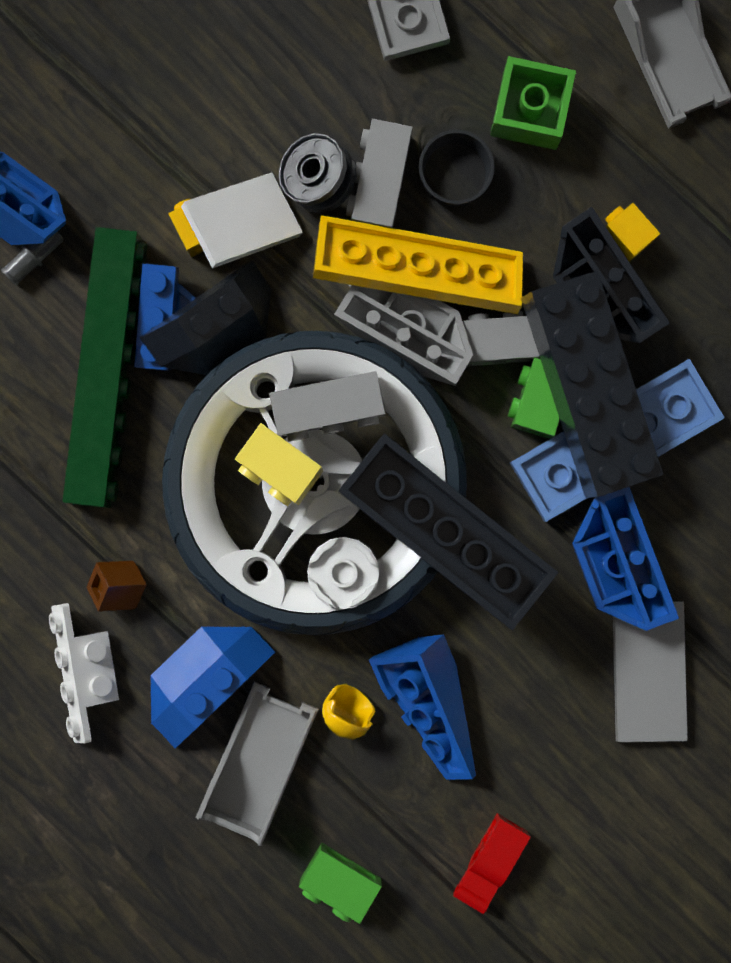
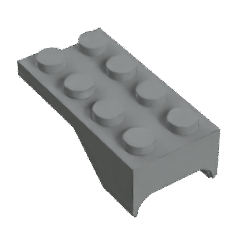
[613,0,731,129]
[196,681,319,846]

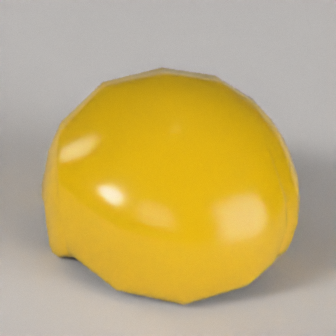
[322,684,375,740]

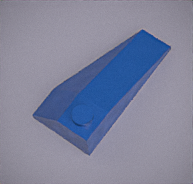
[369,634,476,780]

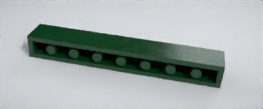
[62,227,147,508]

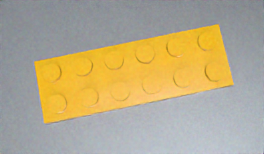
[313,215,523,314]

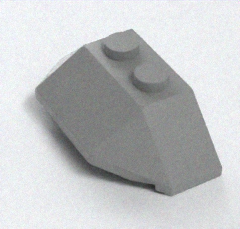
[334,285,473,386]

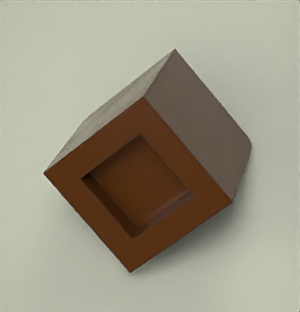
[86,561,147,612]

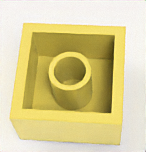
[235,423,323,506]

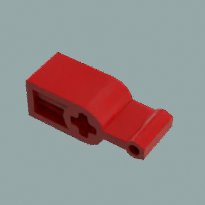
[453,813,531,914]

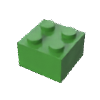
[490,56,576,150]

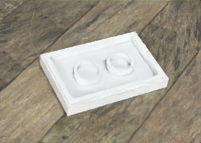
[181,173,303,268]

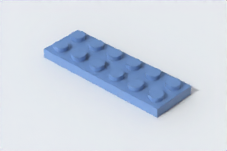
[510,359,724,522]

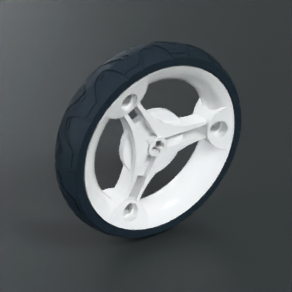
[162,331,467,635]

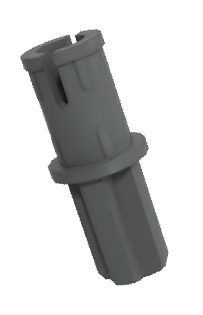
[1,231,63,286]

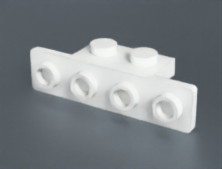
[49,603,119,744]

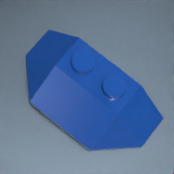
[0,152,66,245]
[572,487,679,631]
[151,626,276,748]

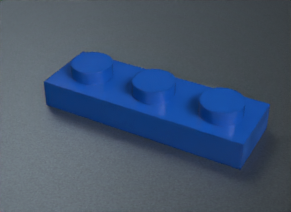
[134,264,179,371]

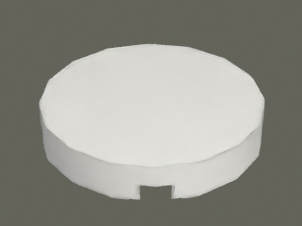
[307,537,379,609]

